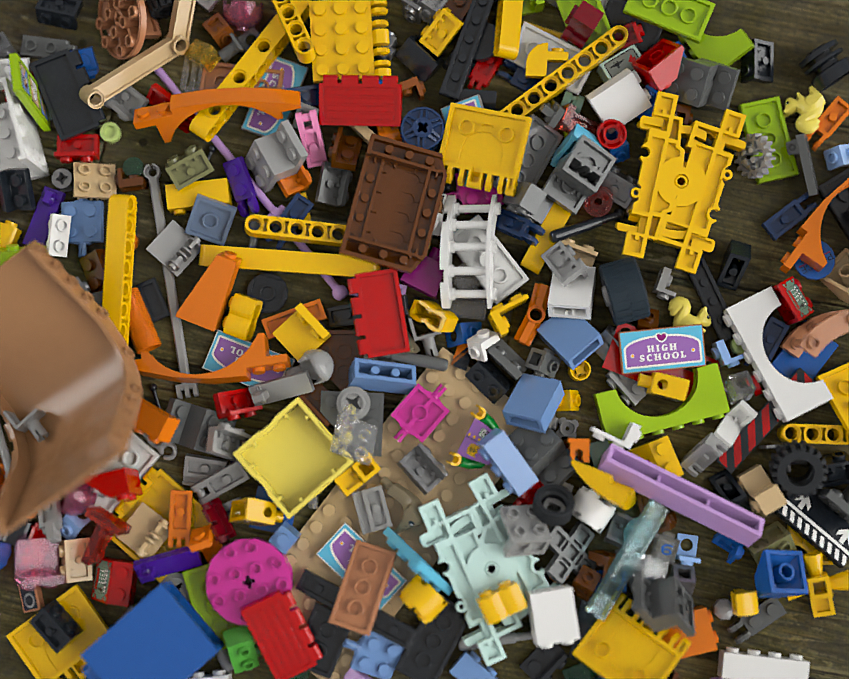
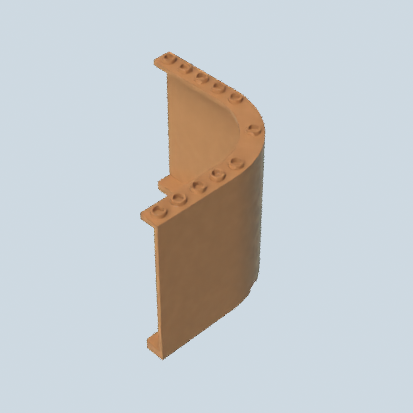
[0,239,143,537]

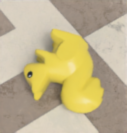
[784,86,825,134]
[668,296,711,333]

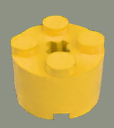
[398,574,448,624]

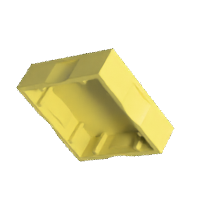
[233,397,355,519]

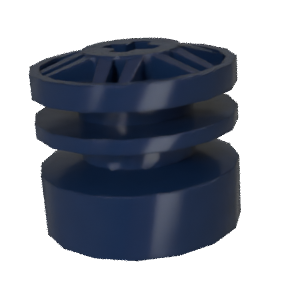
[401,107,444,152]

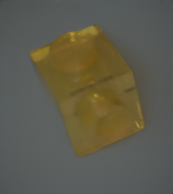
[184,39,221,72]

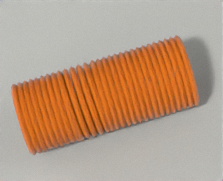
[129,287,162,354]

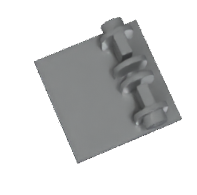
[146,220,201,277]

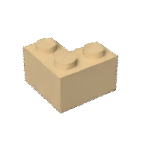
[735,464,788,516]

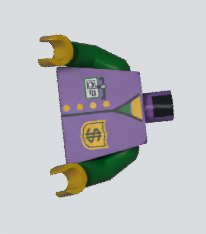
[446,404,500,469]

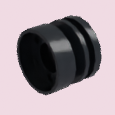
[799,39,849,93]

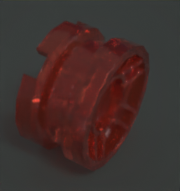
[583,186,614,217]

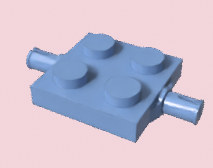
[61,199,104,258]
[343,631,404,679]

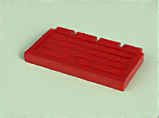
[319,75,402,127]
[347,269,410,358]
[240,589,323,679]

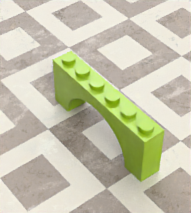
[677,29,755,66]
[593,363,730,444]

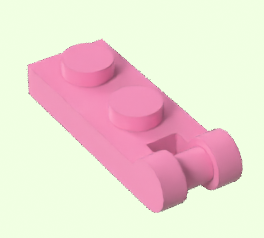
[295,109,328,168]

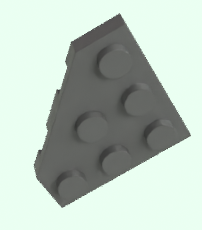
[320,391,384,456]

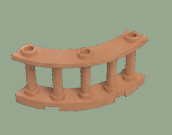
[779,310,849,358]

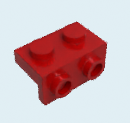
[54,134,100,164]
[213,388,263,421]

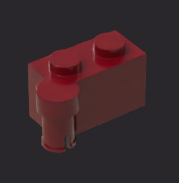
[560,0,604,50]

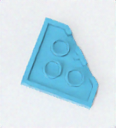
[382,527,453,595]

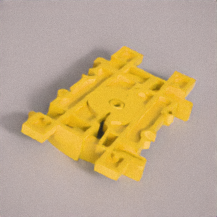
[615,91,747,275]

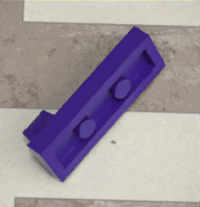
[23,186,66,246]
[133,546,202,584]

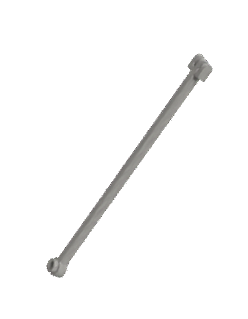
[143,163,199,400]

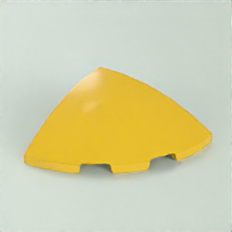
[571,459,637,510]

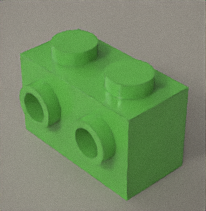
[222,625,261,674]

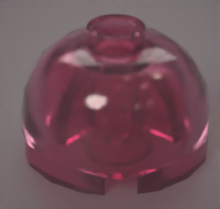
[222,0,264,31]
[60,482,97,516]

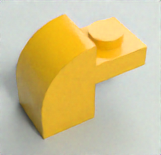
[525,43,569,79]

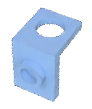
[59,502,96,540]
[674,533,701,566]

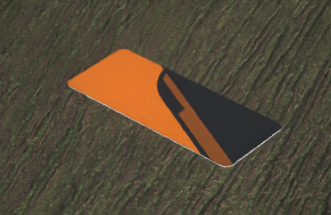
[451,344,471,371]

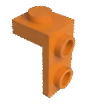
[188,524,223,563]

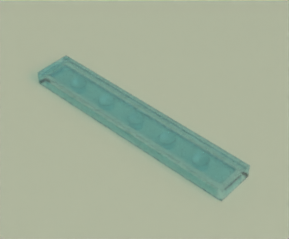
[585,499,669,622]

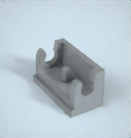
[680,432,729,477]

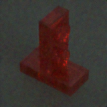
[550,103,600,138]
[81,506,132,565]

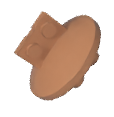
[96,0,162,60]

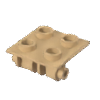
[73,162,117,201]
[116,502,169,558]

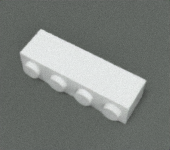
[717,647,810,679]

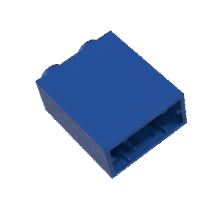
[80,580,225,679]

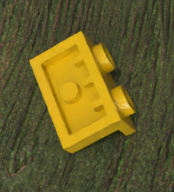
[419,8,464,57]

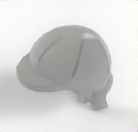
[285,349,334,385]

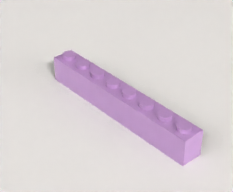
[597,444,765,547]

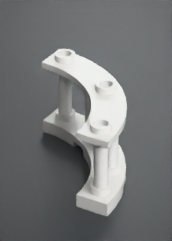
[440,194,501,309]

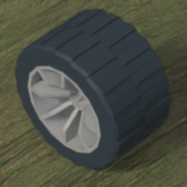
[598,256,650,326]

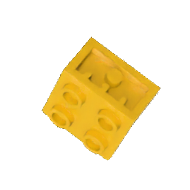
[487,293,529,338]
[273,303,331,363]

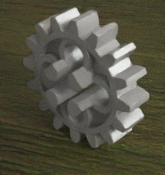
[734,133,776,179]

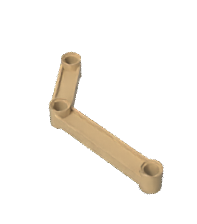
[79,0,196,109]

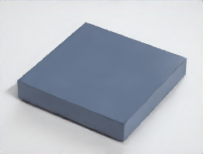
[184,194,237,246]

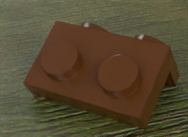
[79,249,106,293]

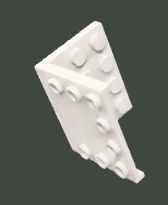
[0,77,49,180]

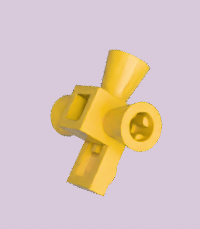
[787,551,849,618]

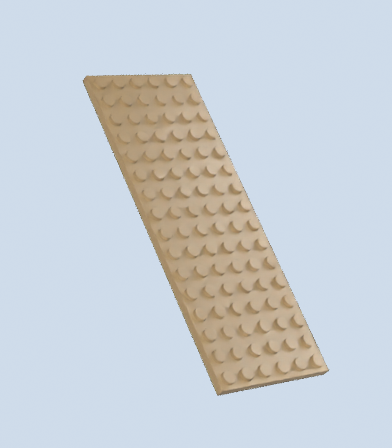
[286,347,518,679]

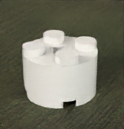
[565,486,617,534]

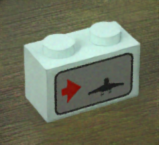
[597,44,641,83]

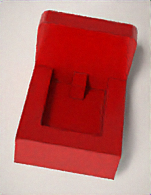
[614,21,645,50]

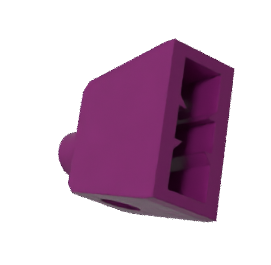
[400,247,444,300]

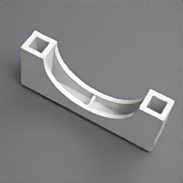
[722,287,833,423]

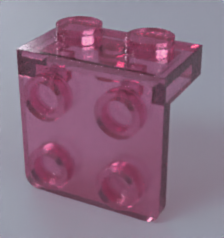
[14,538,65,590]

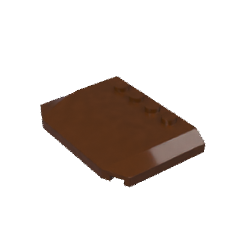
[339,133,447,274]

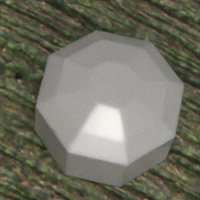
[713,598,733,620]

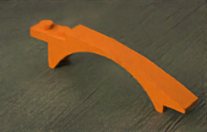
[133,87,301,143]
[779,178,849,274]
[135,333,292,384]

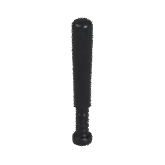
[549,208,624,243]

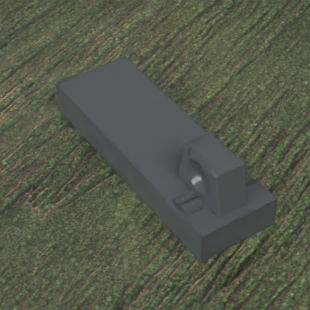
[786,133,820,196]

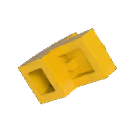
[334,453,381,497]
[731,589,759,616]

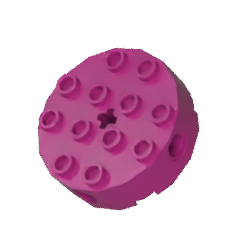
[206,537,294,626]

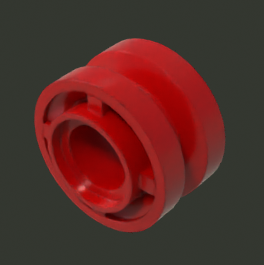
[596,119,627,149]

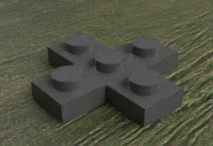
[544,521,597,585]

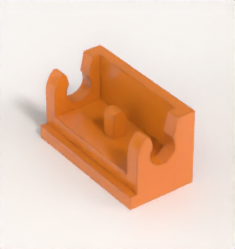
[564,438,590,463]

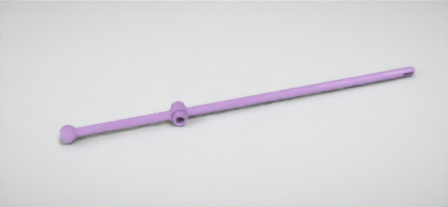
[154,67,348,301]

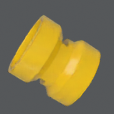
[568,360,591,381]

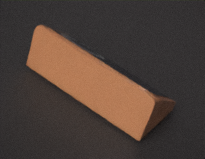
[15,567,45,613]

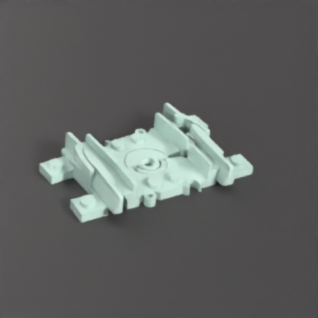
[417,472,559,667]

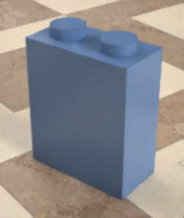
[537,317,604,370]
[502,373,565,433]

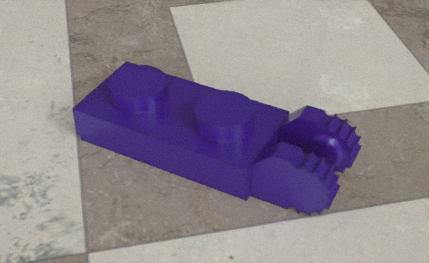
[223,156,260,217]

